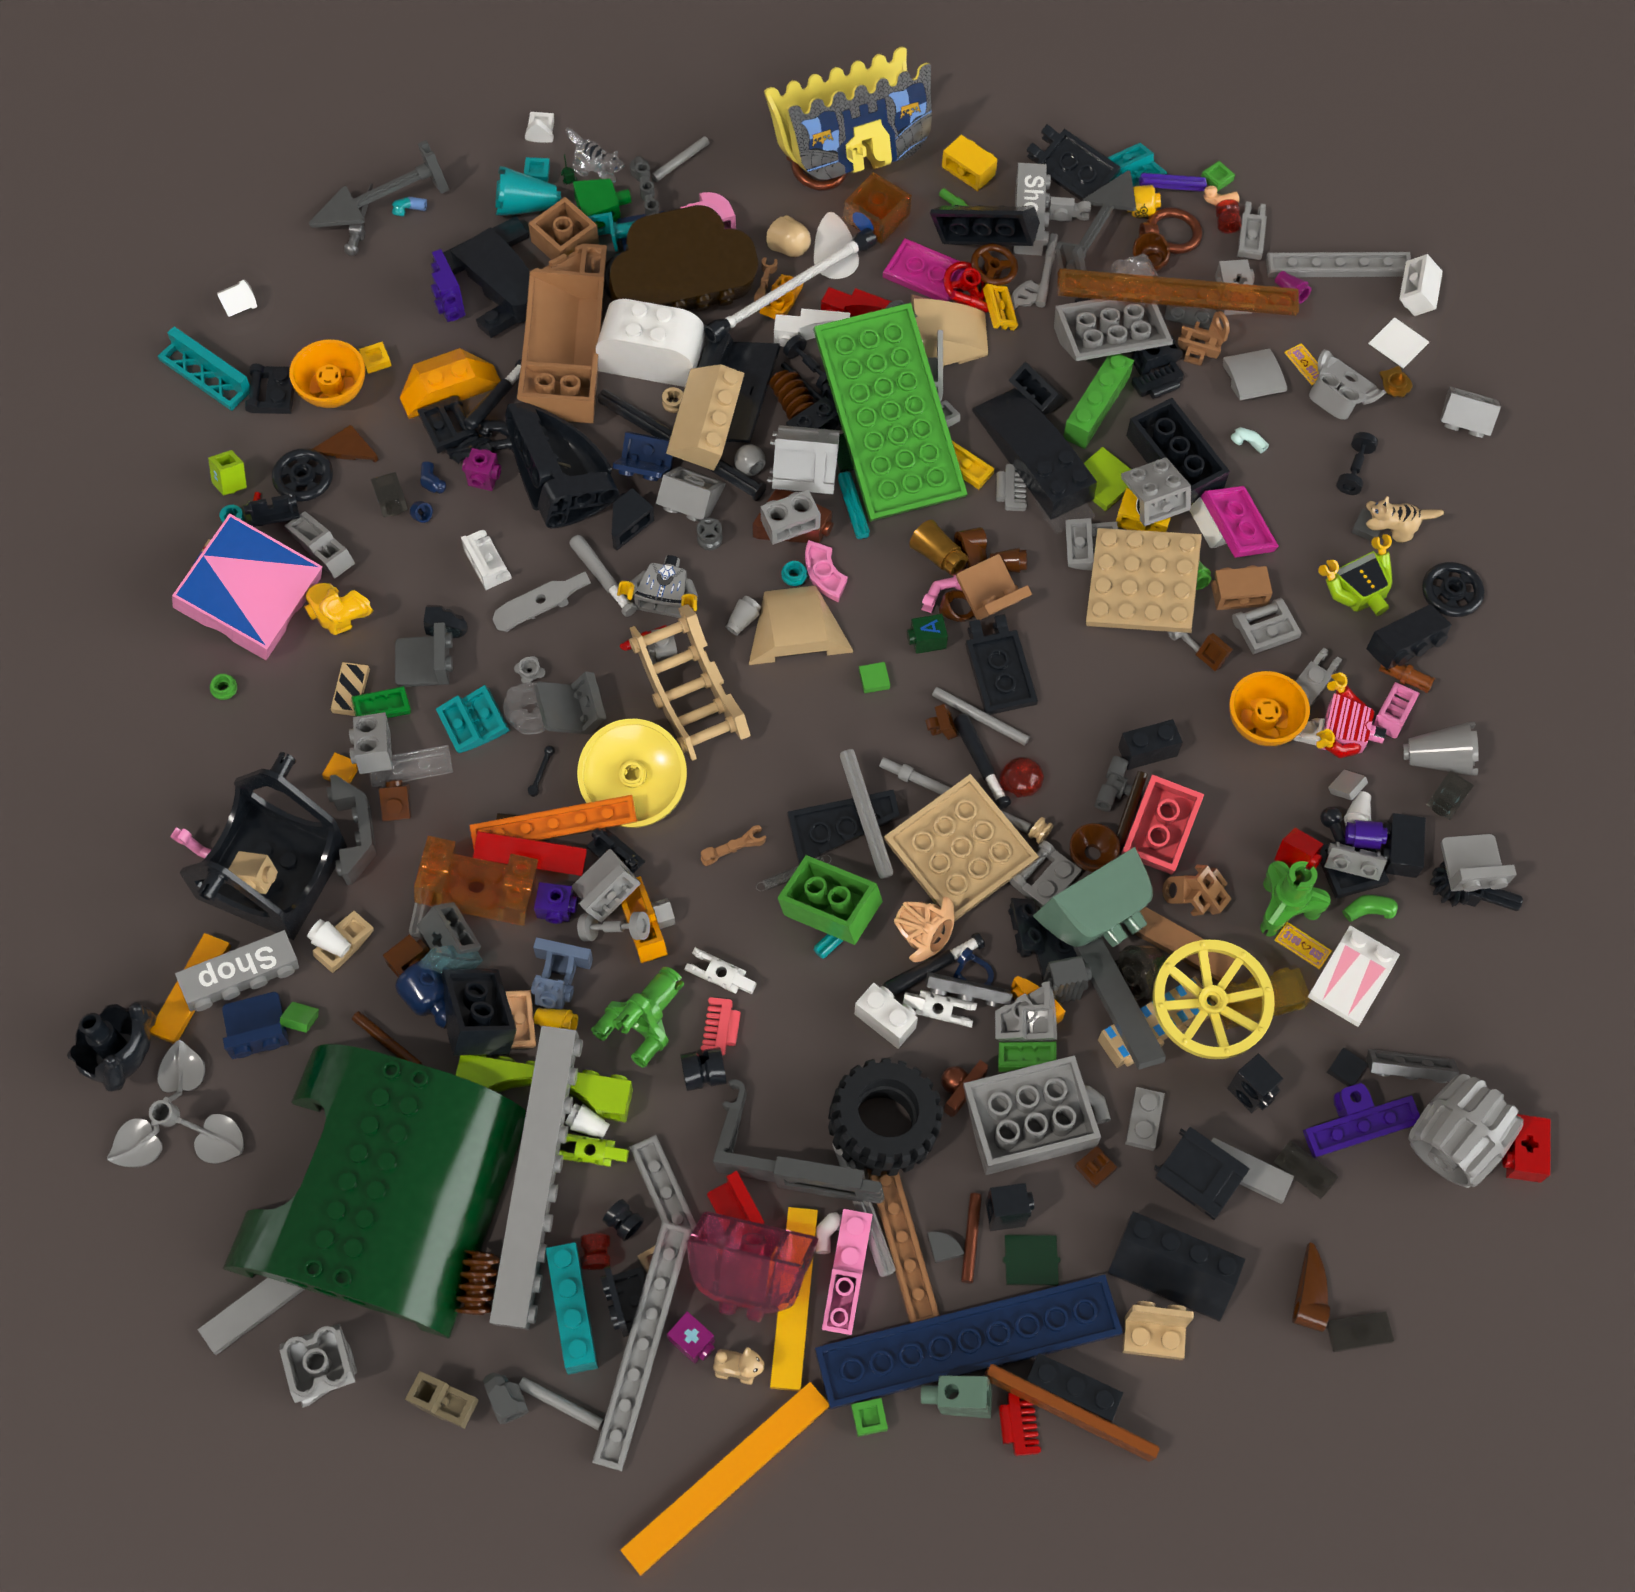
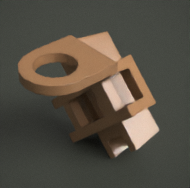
[1178,311,1230,366]
[1162,865,1231,916]

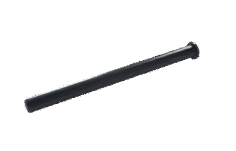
[597,389,766,501]

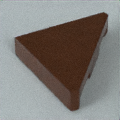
[313,425,378,463]

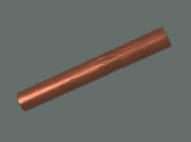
[961,1193,982,1283]

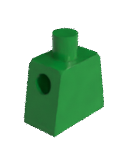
[573,179,632,228]

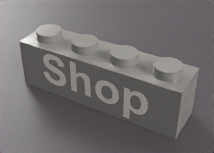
[1013,163,1051,256]
[175,930,299,1012]

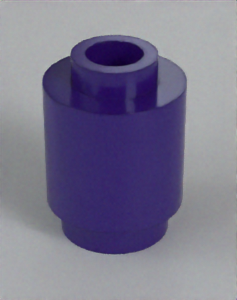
[1345,820,1387,849]

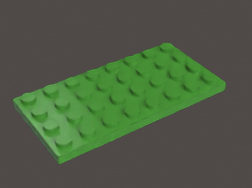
[813,303,968,522]

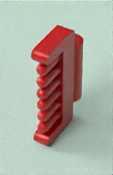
[998,1392,1041,1456]

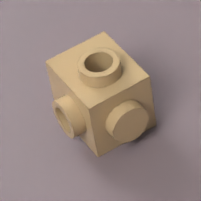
[228,851,278,894]

